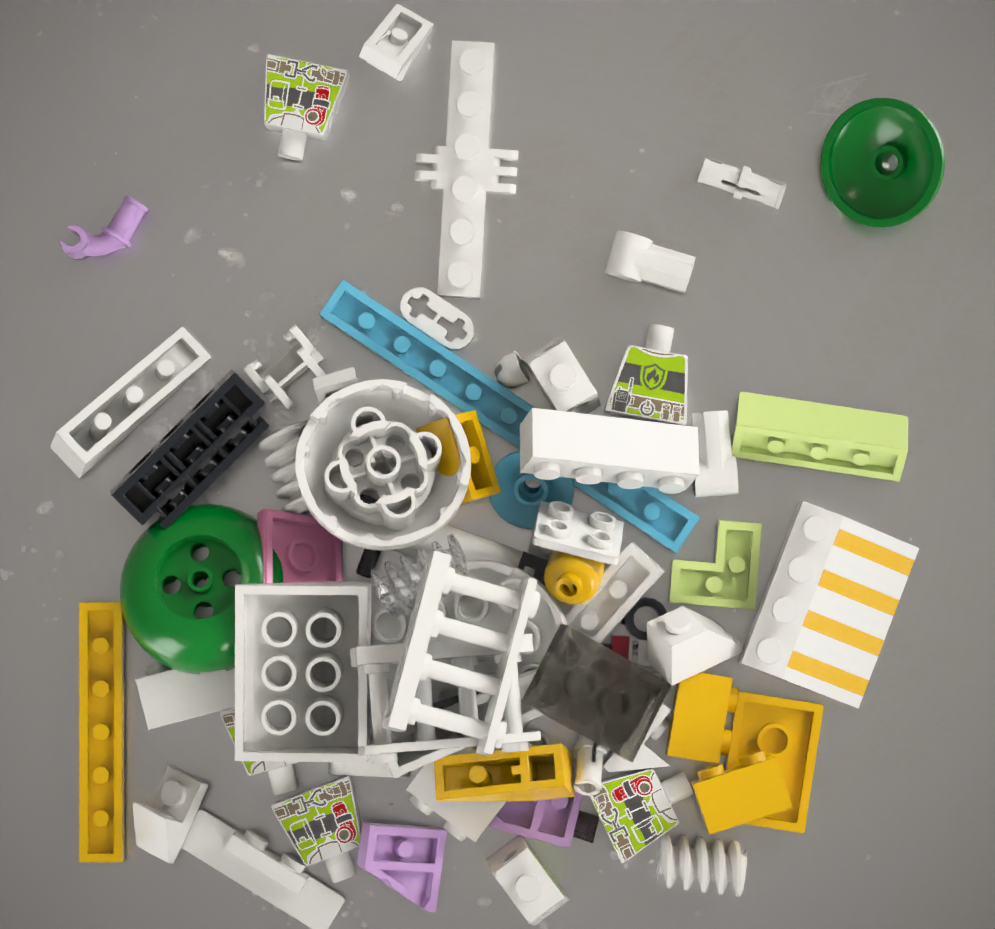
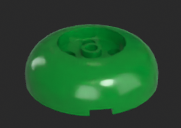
[120,504,283,674]

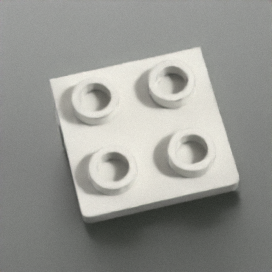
[527,501,624,572]

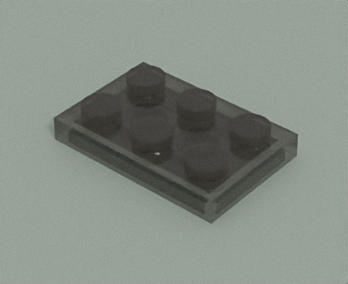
[521,624,671,763]

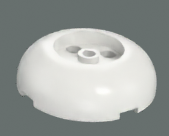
[295,379,471,551]

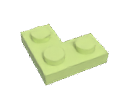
[668,520,762,610]

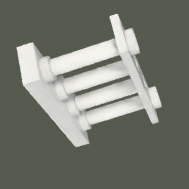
[382,551,541,756]
[350,633,541,764]

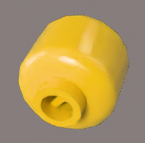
[544,550,605,605]

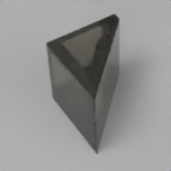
[573,810,599,843]

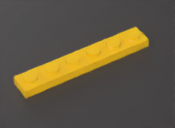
[79,602,124,862]

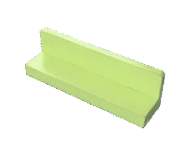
[731,392,908,482]

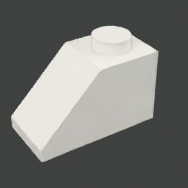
[647,606,743,685]

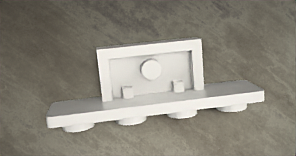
[181,809,345,929]

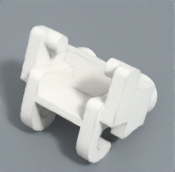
[242,324,326,410]

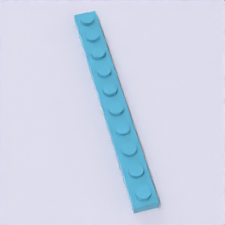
[319,279,700,554]

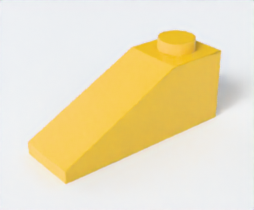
[434,743,575,802]

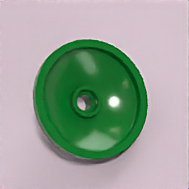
[821,98,945,228]

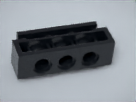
[110,369,270,529]

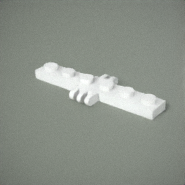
[414,40,518,299]
[473,542,665,751]

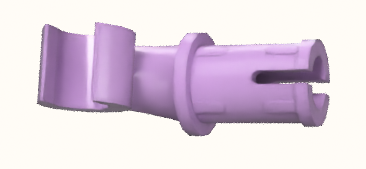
[59,196,149,259]

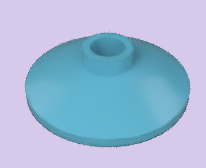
[489,450,574,529]

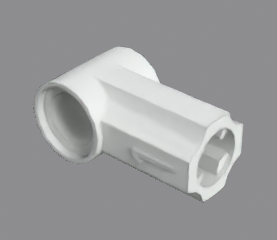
[604,230,696,293]
[691,410,739,497]

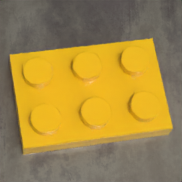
[725,691,824,833]

